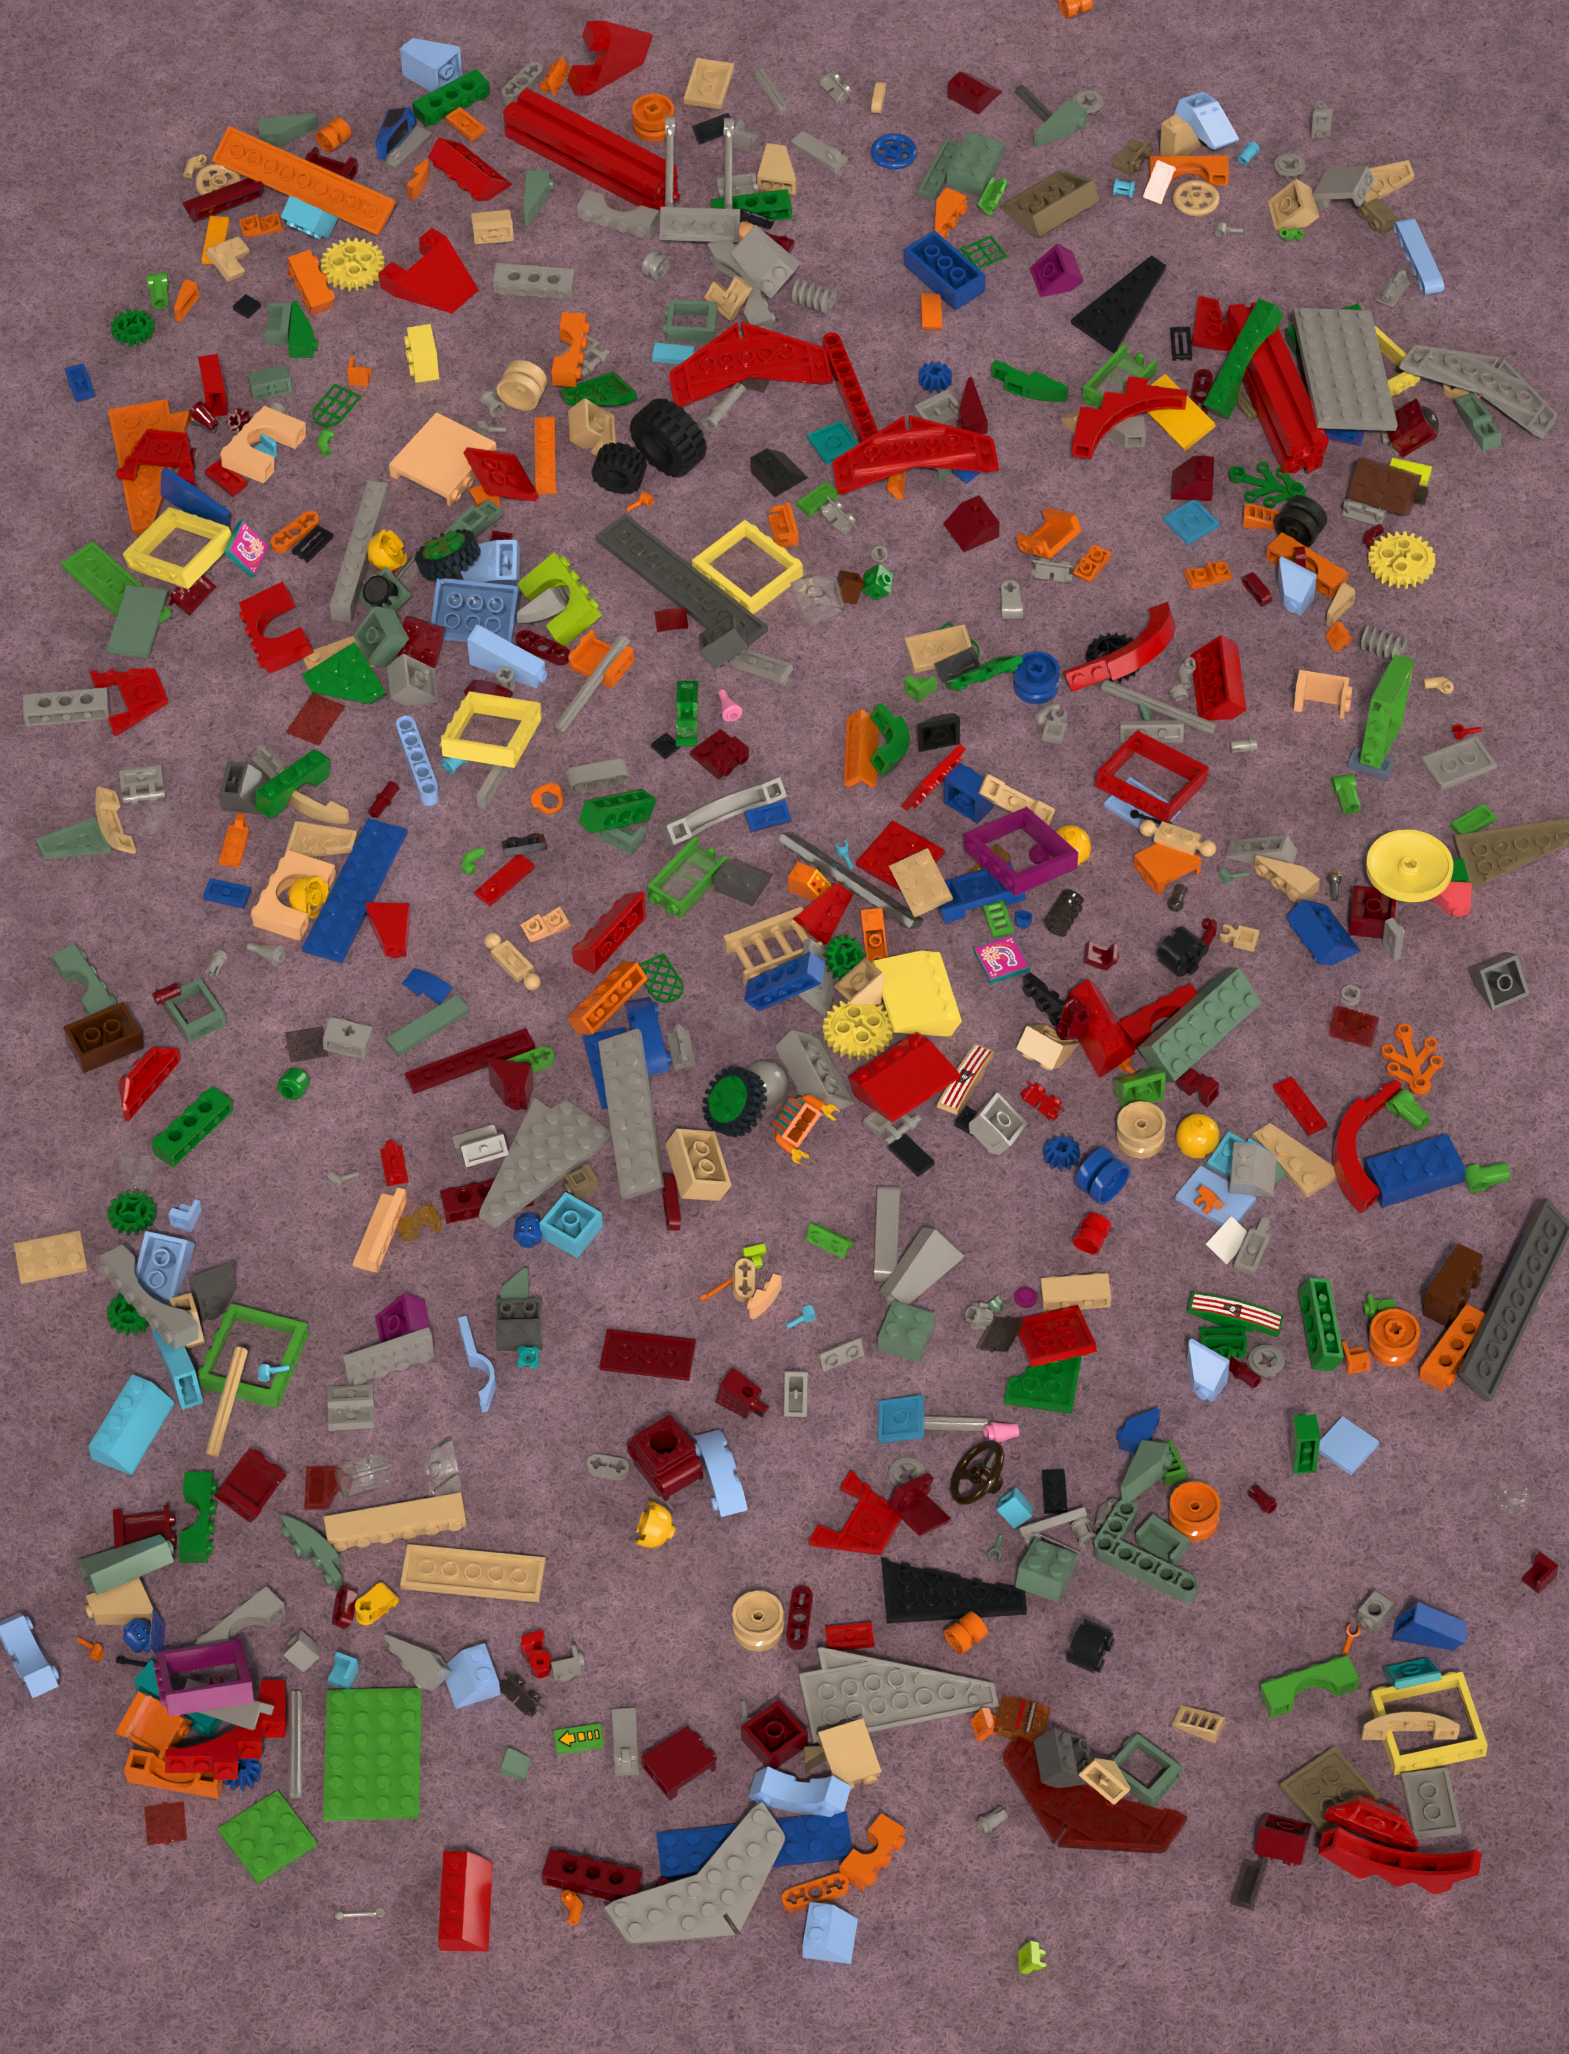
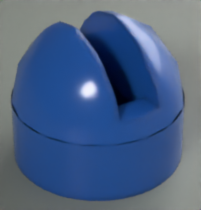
[1014,910,1033,929]

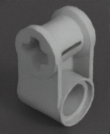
[1001,580,1023,620]

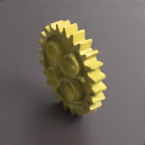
[321,238,385,291]
[1368,531,1435,589]
[823,1001,893,1061]

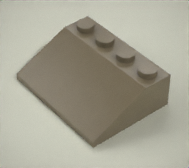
[999,170,1100,237]

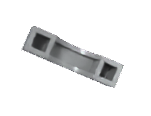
[577,189,659,239]
[194,1586,286,1671]

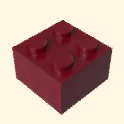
[1349,885,1396,939]
[741,1700,808,1770]

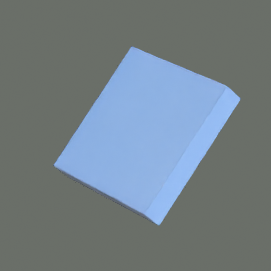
[1319,1416,1379,1475]

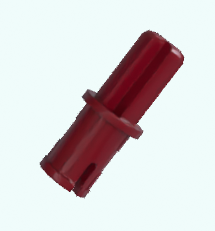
[368,781,399,818]
[1229,1356,1262,1389]

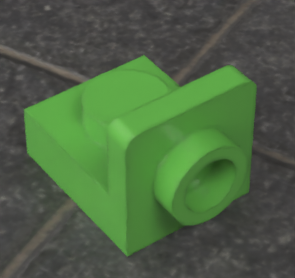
[1363,1294,1395,1323]

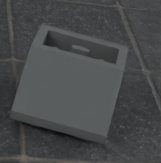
[219,761,271,815]
[496,1298,543,1351]
[1034,1728,1091,1788]

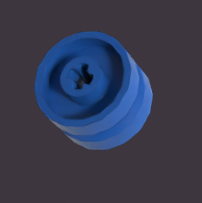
[1013,651,1060,704]
[1075,1147,1131,1205]

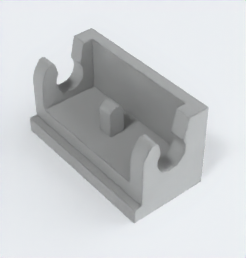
[716,173,758,198]
[914,389,959,424]

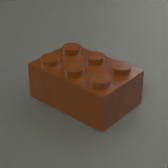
[1347,457,1422,515]
[63,1002,144,1073]
[1423,1243,1483,1327]

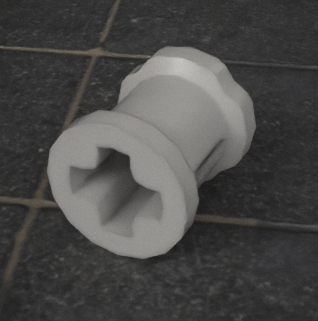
[480,390,506,417]
[496,666,515,691]
[1070,1517,1097,1548]

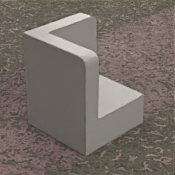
[732,120,758,153]
[283,1629,321,1672]

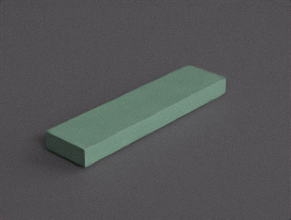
[917,139,961,201]
[386,995,470,1056]

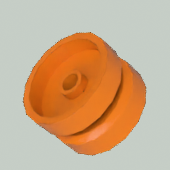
[632,94,674,142]
[1368,1309,1420,1367]
[1169,1481,1221,1542]

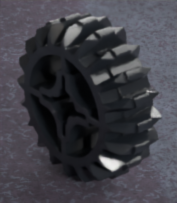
[1086,632,1140,683]

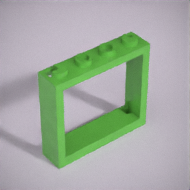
[1360,654,1415,769]
[197,1303,309,1409]

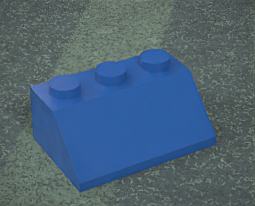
[1286,899,1361,966]

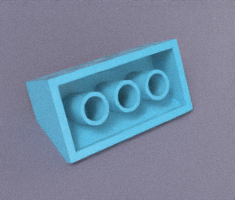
[88,1374,175,1475]

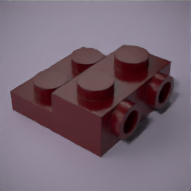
[690,729,749,780]

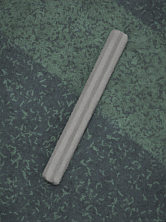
[288,1691,302,1799]

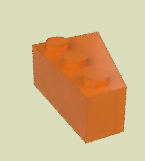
[286,249,335,315]

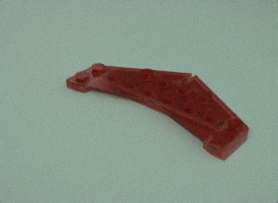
[1003,1724,1187,1854]

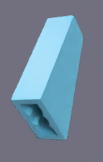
[151,1328,203,1410]

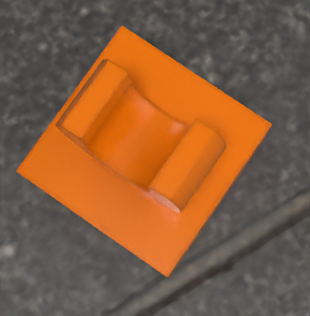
[1325,622,1353,651]
[1195,1185,1225,1214]
[970,1708,1001,1741]

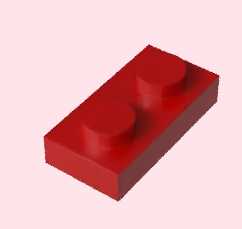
[205,459,247,497]
[825,1622,874,1651]

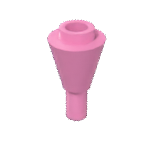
[718,689,742,722]

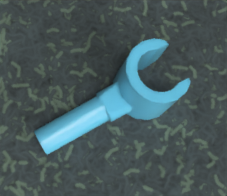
[835,840,854,869]
[786,1305,816,1329]
[258,1364,290,1382]

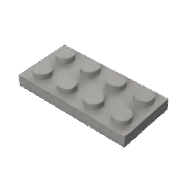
[342,1327,434,1386]

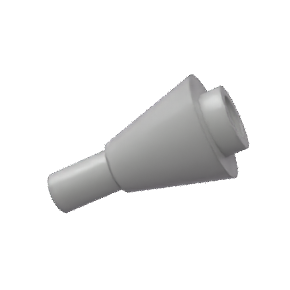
[247,942,285,966]

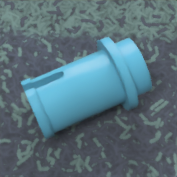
[1237,141,1260,166]

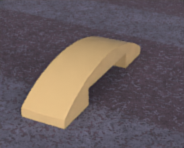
[978,774,1056,826]
[95,786,137,854]
[288,789,350,824]
[1361,1712,1460,1740]

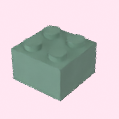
[353,606,409,667]
[878,1300,936,1363]
[1015,1539,1078,1603]

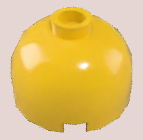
[367,529,407,571]
[1050,825,1091,866]
[288,875,329,919]
[1176,1114,1220,1159]
[634,1501,675,1549]

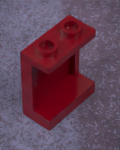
[305,147,358,181]
[214,1448,286,1523]
[113,1505,176,1554]
[641,1726,717,1800]

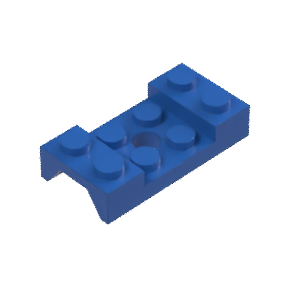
[937,862,1026,923]

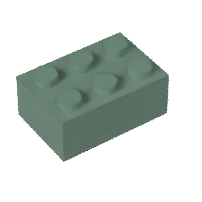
[947,132,1004,197]

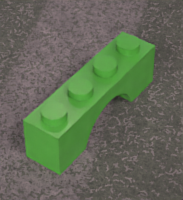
[1260,1656,1359,1718]

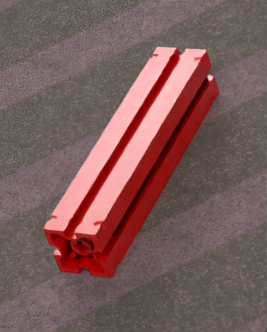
[503,87,681,210]
[1222,302,1329,474]

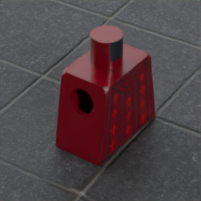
[715,1368,769,1419]

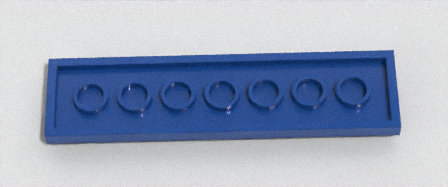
[302,818,408,963]
[656,1812,852,1879]

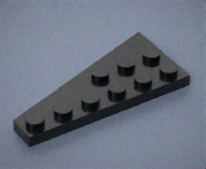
[1071,255,1166,354]
[881,1558,1027,1624]

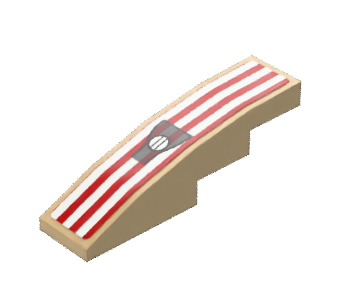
[937,1044,995,1115]

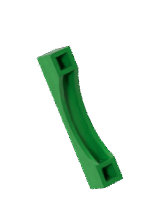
[1203,298,1284,420]

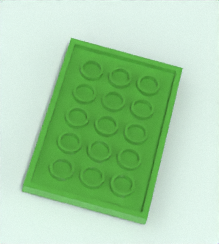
[323,1687,422,1821]

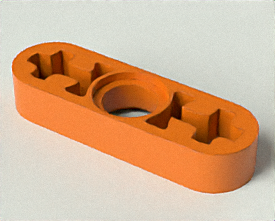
[270,511,320,553]
[782,1873,849,1912]

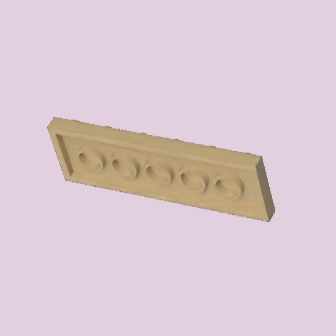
[400,1544,546,1603]

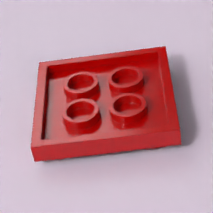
[463,447,539,501]
[901,744,966,811]
[855,820,945,892]
[1013,1305,1097,1367]

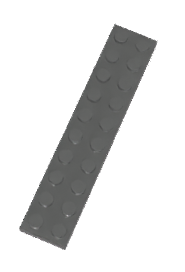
[595,513,768,646]
[1458,1198,1569,1402]

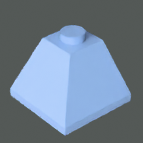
[1277,556,1317,616]
[1187,1338,1230,1403]

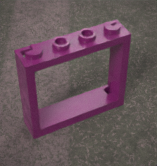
[964,807,1078,896]
[153,1639,254,1717]

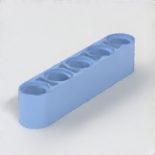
[1393,218,1444,296]
[396,716,439,806]

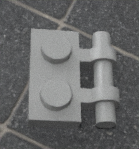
[559,334,610,378]
[119,765,165,805]
[863,1111,921,1146]

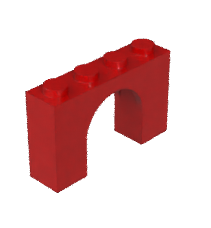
[238,581,314,673]

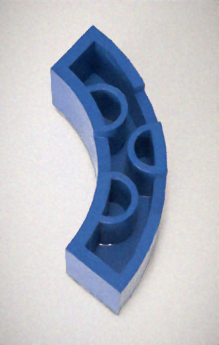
[625,997,672,1075]

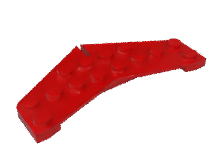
[669,321,833,407]
[833,415,999,494]

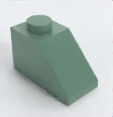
[497,1268,529,1299]

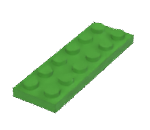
[61,542,171,624]

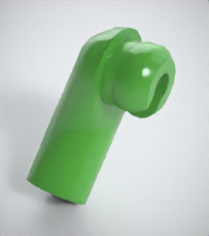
[1279,227,1304,242]
[316,429,334,457]
[461,847,485,875]

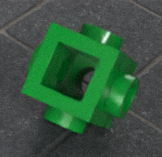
[862,564,894,600]

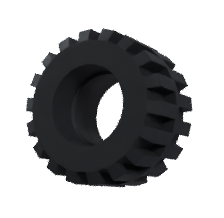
[592,442,647,494]

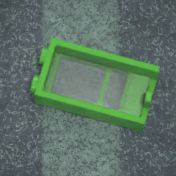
[1082,343,1157,409]
[647,836,729,918]

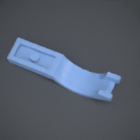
[458,1316,496,1413]

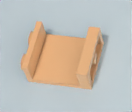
[1294,670,1352,719]

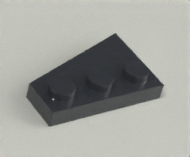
[1022,972,1067,1027]

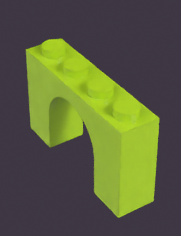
[517,552,602,646]

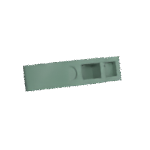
[444,499,503,537]
[280,1515,343,1592]

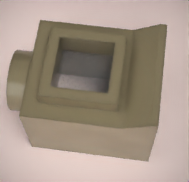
[563,1163,599,1199]

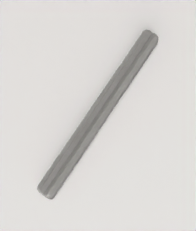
[554,635,630,733]
[1101,680,1217,735]

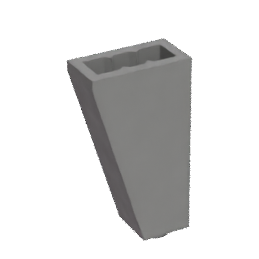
[879,1227,964,1306]

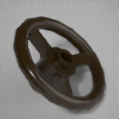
[950,1440,1005,1505]

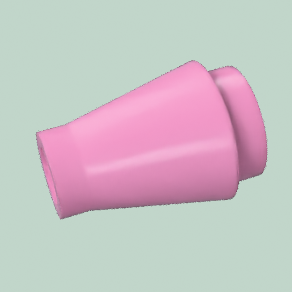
[983,1422,1019,1443]

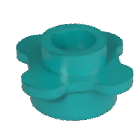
[516,1345,540,1369]

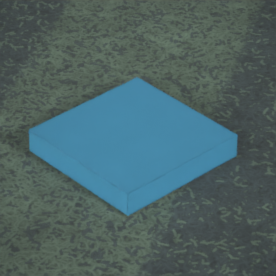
[1163,500,1220,545]
[878,1395,925,1443]

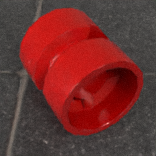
[1073,1212,1111,1255]

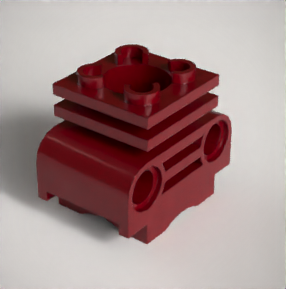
[626,1415,704,1501]

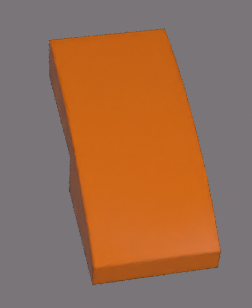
[406,159,430,200]
[239,212,284,237]
[920,293,942,330]
[1072,544,1112,583]
[1184,561,1233,589]

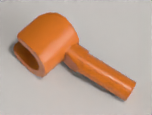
[625,492,654,511]
[1117,1058,1137,1074]
[1342,1623,1360,1655]
[77,1637,105,1662]

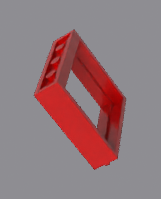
[1095,730,1209,823]

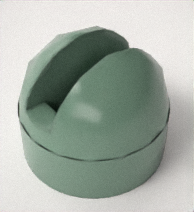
[987,1295,1004,1314]

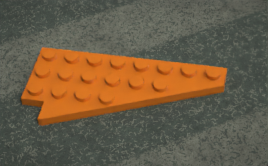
[108,399,190,535]

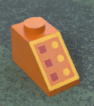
[788,861,831,901]

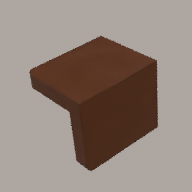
[833,570,864,604]

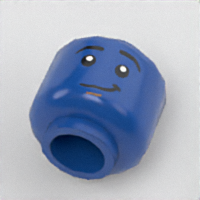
[513,1213,542,1248]
[123,1618,151,1653]

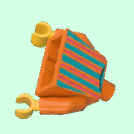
[773,1094,840,1165]

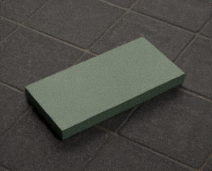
[107,585,168,658]

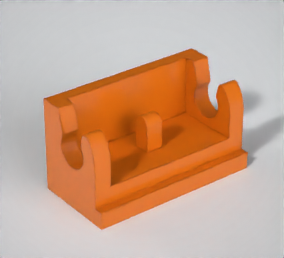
[768,502,799,548]

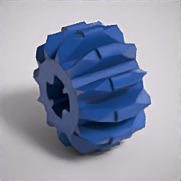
[918,360,952,394]
[1043,1133,1081,1172]
[223,1759,261,1792]

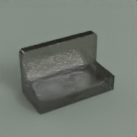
[1231,1857,1269,1911]

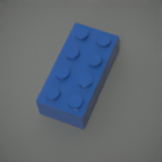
[904,230,986,310]
[1364,1134,1466,1208]

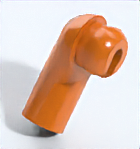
[560,1889,583,1925]

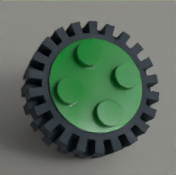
[415,529,481,580]
[702,1066,767,1138]

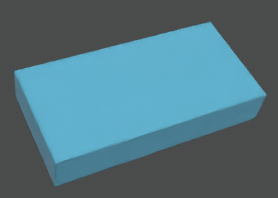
[652,343,695,364]

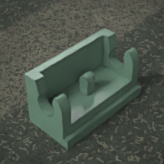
[247,365,293,401]

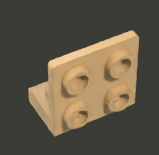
[471,210,514,245]

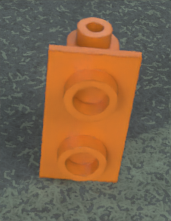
[540,56,570,96]

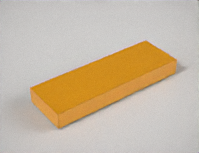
[201,216,230,264]

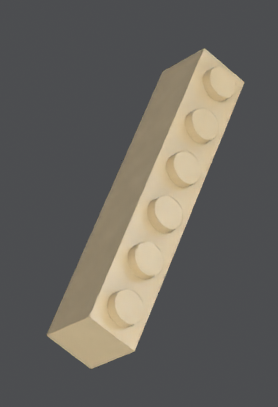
[323,1492,467,1552]

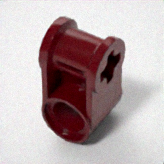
[1057,997,1091,1040]

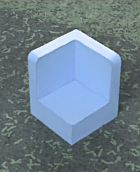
[168,1199,202,1232]

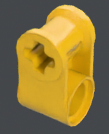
[355,1582,399,1626]

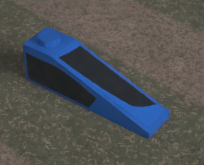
[375,107,416,160]

